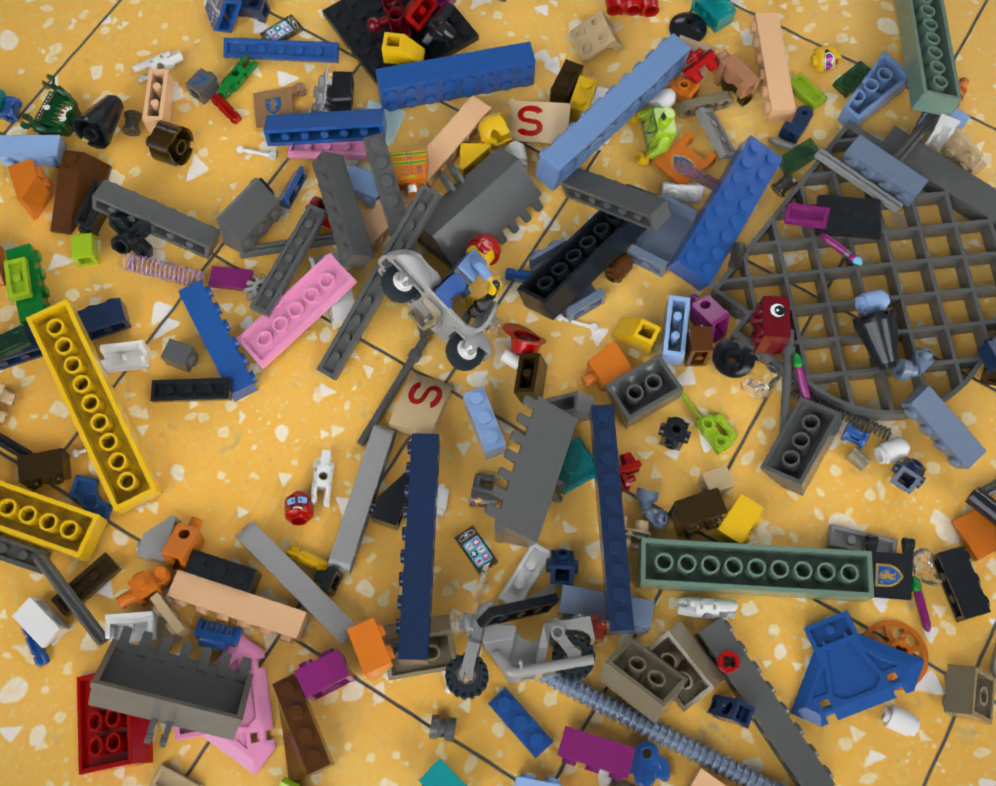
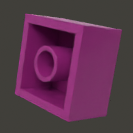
[294,648,355,702]

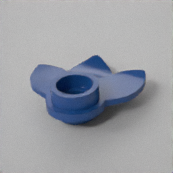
[630,741,670,786]

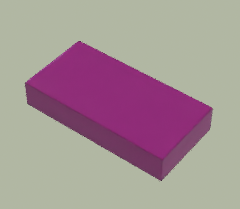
[784,202,830,229]
[208,266,254,291]

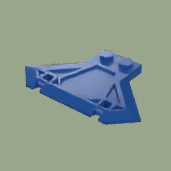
[790,610,925,727]

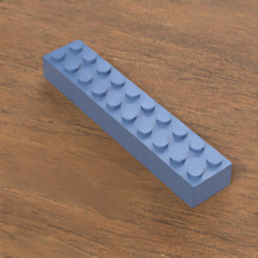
[535,33,691,191]

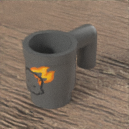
[469,473,498,508]

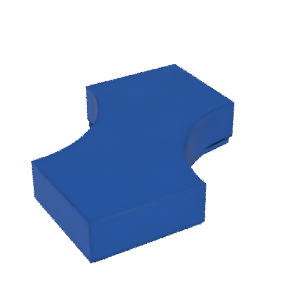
[69,475,113,527]

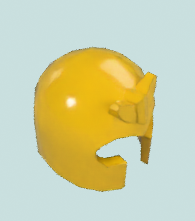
[478,112,513,147]

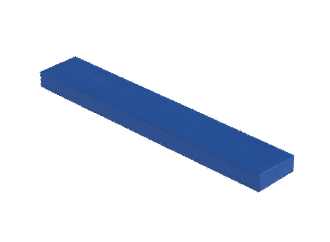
[223,38,339,64]

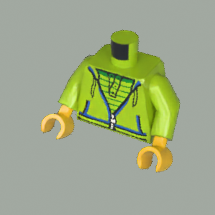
[628,106,677,166]

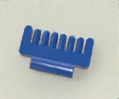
[193,618,243,652]

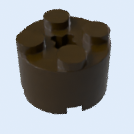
[146,120,194,166]

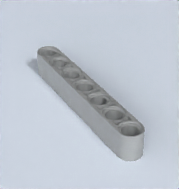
[328,424,397,574]
[235,521,356,645]

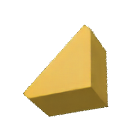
[460,143,491,178]

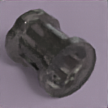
[122,110,142,136]
[770,171,798,198]

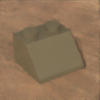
[942,664,996,725]

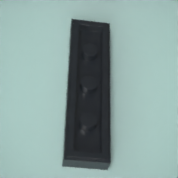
[150,378,233,403]
[476,593,560,628]

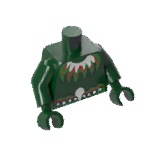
[20,74,81,137]

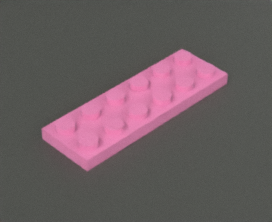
[236,252,357,369]

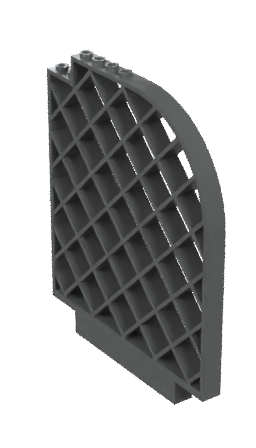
[710,120,996,421]

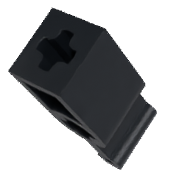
[331,71,354,111]

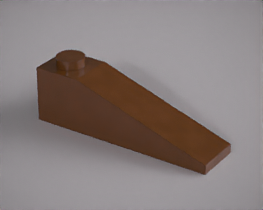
[50,150,112,235]

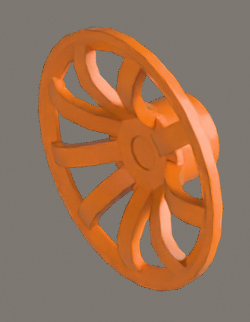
[863,620,929,691]

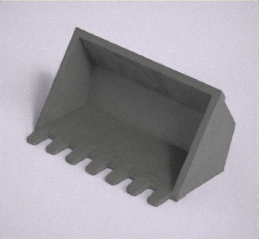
[417,147,543,269]
[484,395,578,548]
[88,626,253,748]

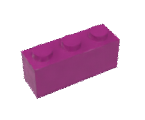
[557,726,636,782]

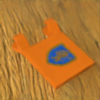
[653,131,718,185]

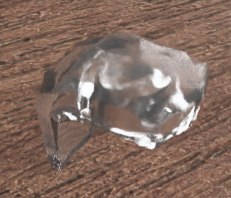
[740,376,777,399]
[912,548,942,586]

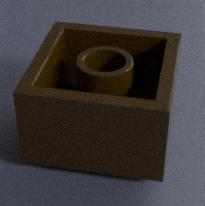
[669,487,728,538]

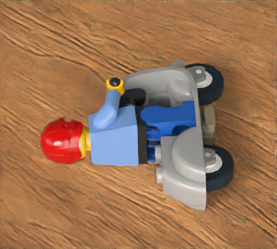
[378,234,502,371]

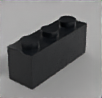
[930,546,991,623]
[184,549,262,595]

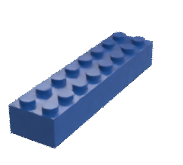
[375,41,536,112]
[667,135,783,291]

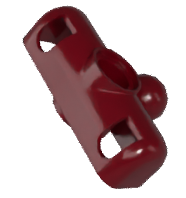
[367,0,412,39]

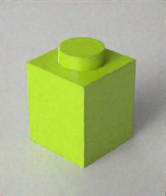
[70,233,99,267]

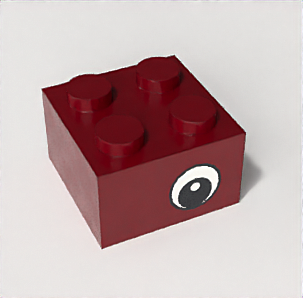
[750,296,791,354]

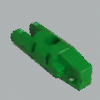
[218,54,259,99]

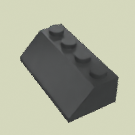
[760,396,842,496]

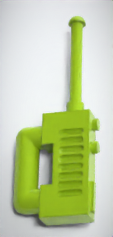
[681,392,738,455]

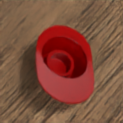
[502,323,547,355]

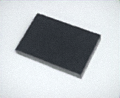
[817,195,881,240]

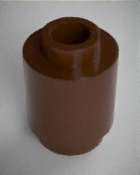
[604,253,634,283]

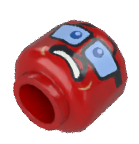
[284,491,314,526]

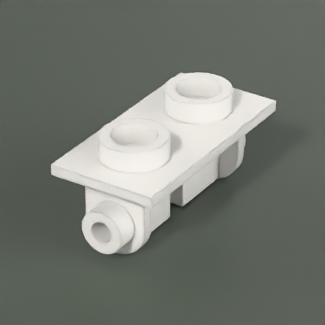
[661,181,704,203]

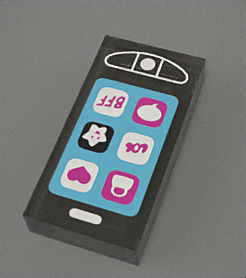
[260,14,303,40]
[454,525,498,575]

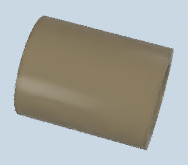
[845,447,871,471]

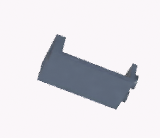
[627,193,698,277]
[529,237,606,323]

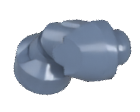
[893,348,934,381]
[635,487,669,529]

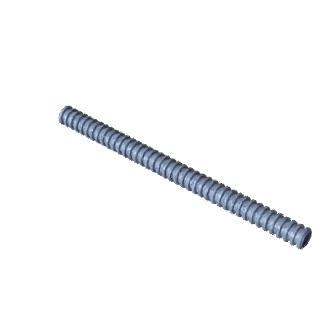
[535,675,783,786]

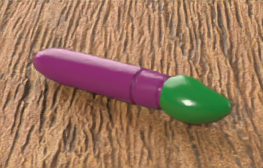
[793,353,811,400]
[912,576,931,632]

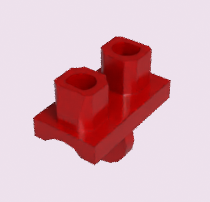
[682,48,719,84]
[619,452,642,491]

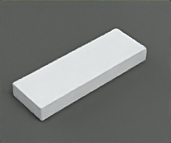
[497,543,551,604]

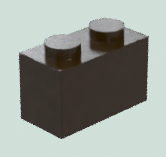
[550,59,584,104]
[514,353,548,403]
[17,448,72,489]

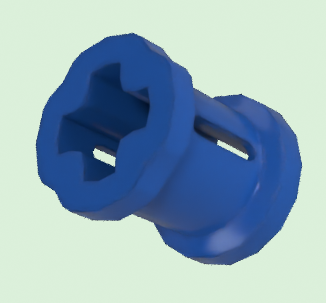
[0,96,23,123]
[841,422,870,449]

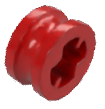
[716,651,740,674]

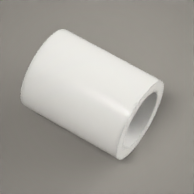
[501,348,520,371]

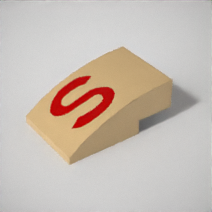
[508,101,571,145]
[389,373,453,435]

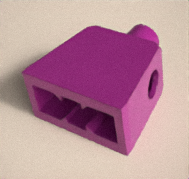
[688,294,730,343]

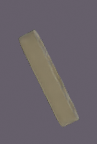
[677,91,734,118]

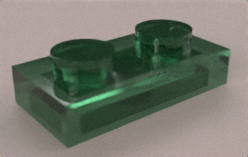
[832,61,871,98]
[779,137,818,178]
[0,325,32,361]

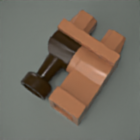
[712,49,760,107]

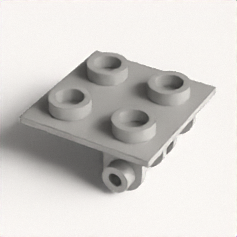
[311,68,332,113]

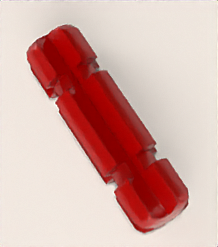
[211,93,242,124]

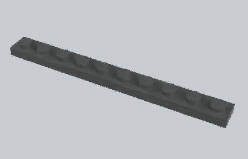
[316,184,442,381]

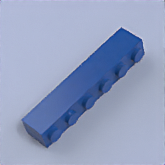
[263,108,387,146]
[178,280,258,402]

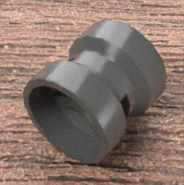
[429,714,457,742]

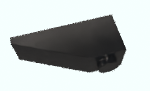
[369,472,409,531]

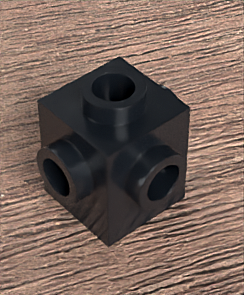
[658,417,691,451]

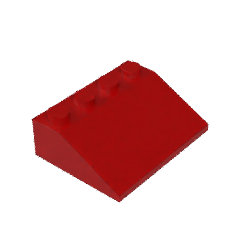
[77,673,154,775]

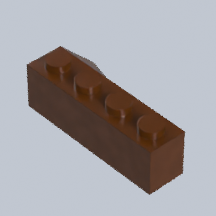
[272,674,335,783]

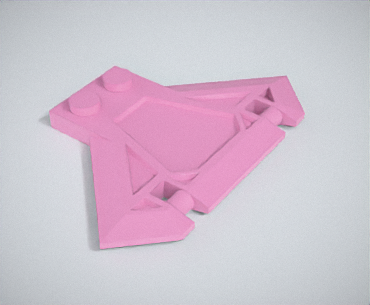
[174,635,276,776]

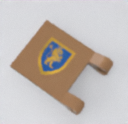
[253,82,307,128]

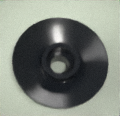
[669,12,707,42]
[712,338,755,378]

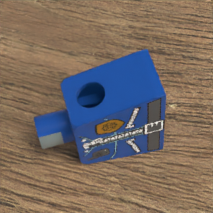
[205,0,242,33]

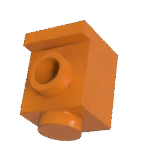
[668,75,701,104]

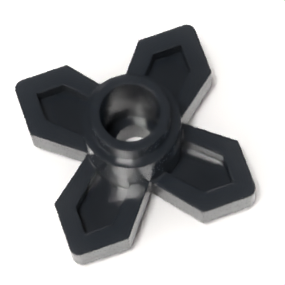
[417,1,455,48]
[108,212,153,260]

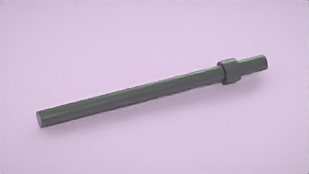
[779,329,795,433]
[357,336,429,447]

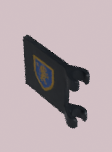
[865,535,915,600]

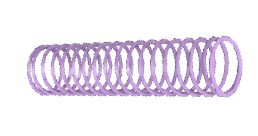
[122,253,204,286]

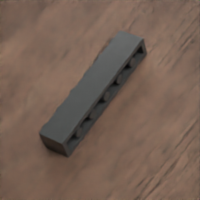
[312,151,374,269]
[561,168,672,232]
[92,179,220,259]

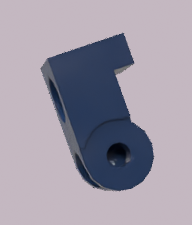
[238,0,271,23]
[778,106,813,144]
[707,695,755,729]

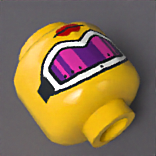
[810,45,841,73]

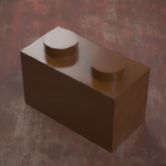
[684,324,714,366]

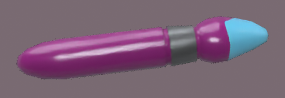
[820,233,862,266]

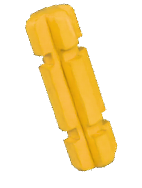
[287,545,328,572]

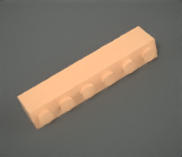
[749,12,796,122]
[167,570,310,644]

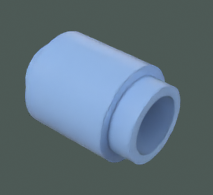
[855,289,890,314]

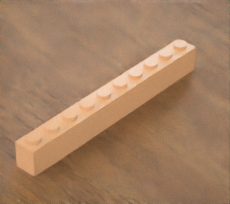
[363,95,492,254]

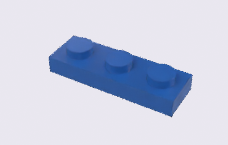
[488,687,553,759]

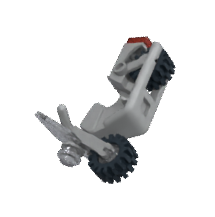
[445,565,607,700]

